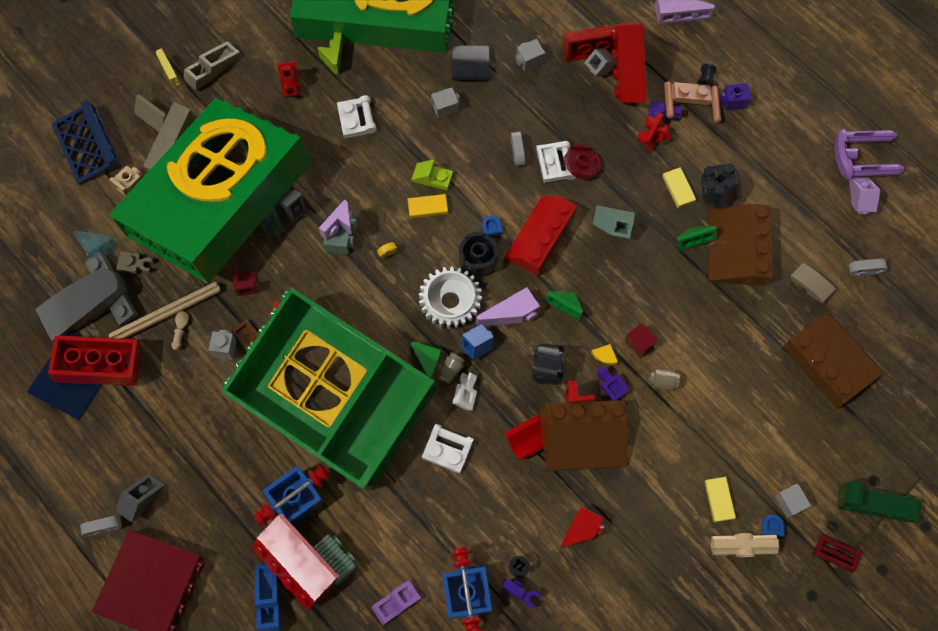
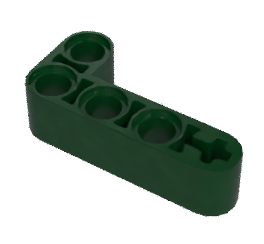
[837,481,922,523]

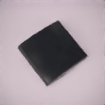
[452,46,489,80]

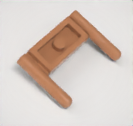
[664,82,721,123]

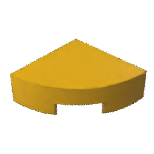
[591,344,618,365]

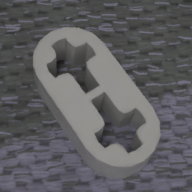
[510,132,525,166]
[848,259,888,276]
[80,516,122,537]

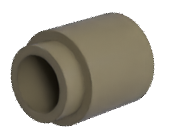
[648,368,680,391]

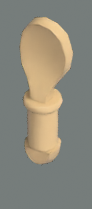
[172,311,189,350]

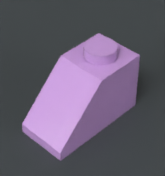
[849,177,880,214]

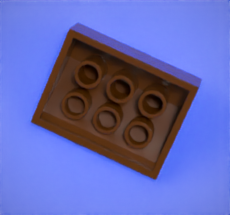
[708,204,773,286]
[783,313,883,409]
[539,401,628,471]

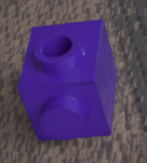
[720,83,751,111]

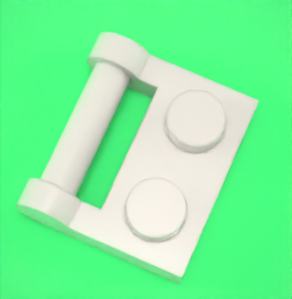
[337,95,377,138]
[536,141,576,183]
[422,424,474,474]

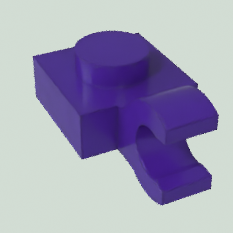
[649,101,682,123]
[596,366,630,401]
[502,579,541,608]

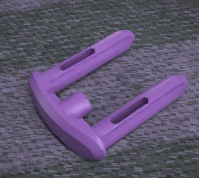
[834,129,904,180]

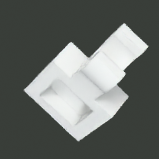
[453,373,477,410]

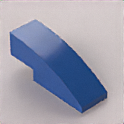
[255,564,281,631]

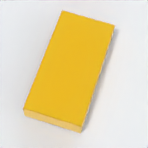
[408,194,448,219]

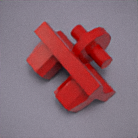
[277,60,302,97]
[637,113,672,152]

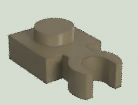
[116,251,154,275]

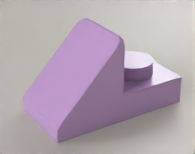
[319,200,352,240]

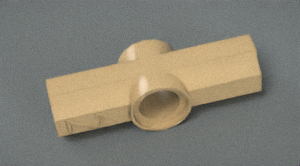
[711,533,779,557]

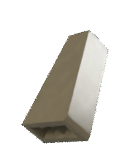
[143,102,195,172]

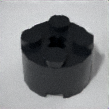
[701,163,742,208]
[459,232,498,277]
[532,344,564,385]

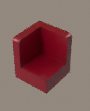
[232,268,257,297]
[625,323,658,358]

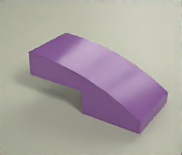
[371,580,421,626]

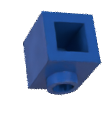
[461,324,494,360]

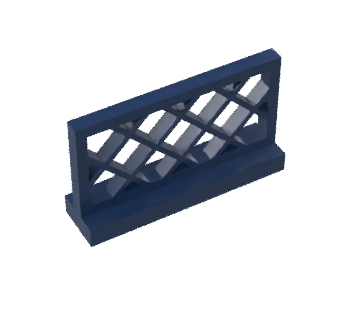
[51,99,122,186]

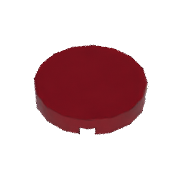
[564,144,601,180]

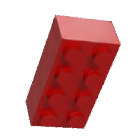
[48,336,142,386]

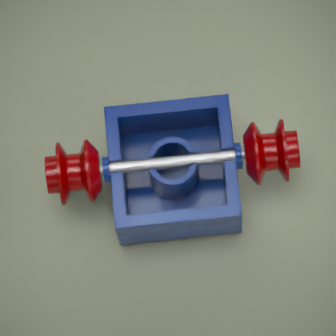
[253,464,331,527]
[442,547,492,631]

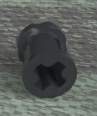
[697,63,717,87]
[509,556,529,578]

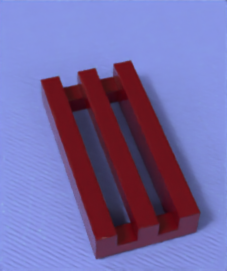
[812,535,861,573]

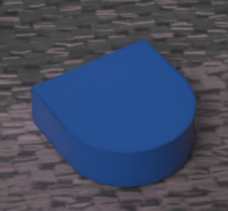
[482,216,503,237]
[761,514,784,537]

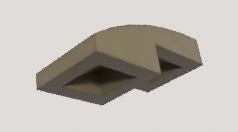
[791,263,836,304]

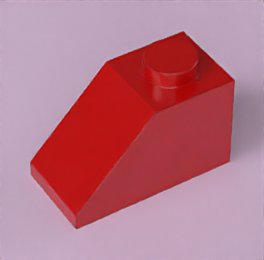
[560,506,604,549]

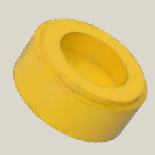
[377,242,397,258]

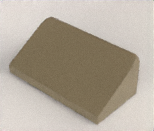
[134,95,167,132]

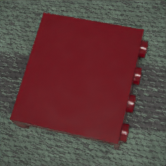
[92,530,204,631]

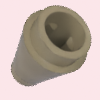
[439,353,465,384]

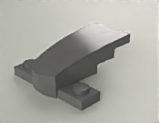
[35,251,138,342]

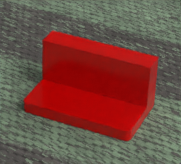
[565,381,595,403]
[504,414,544,461]

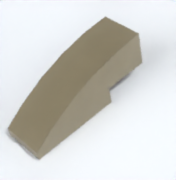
[184,41,239,91]

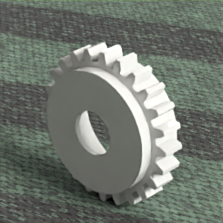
[419,267,482,329]

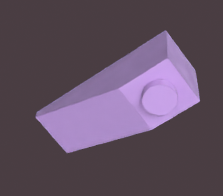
[654,0,715,24]
[476,287,540,326]

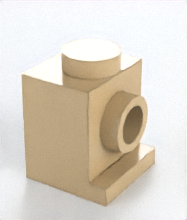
[109,166,142,196]

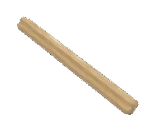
[109,282,221,339]

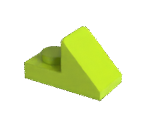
[317,32,343,74]
[411,160,453,191]

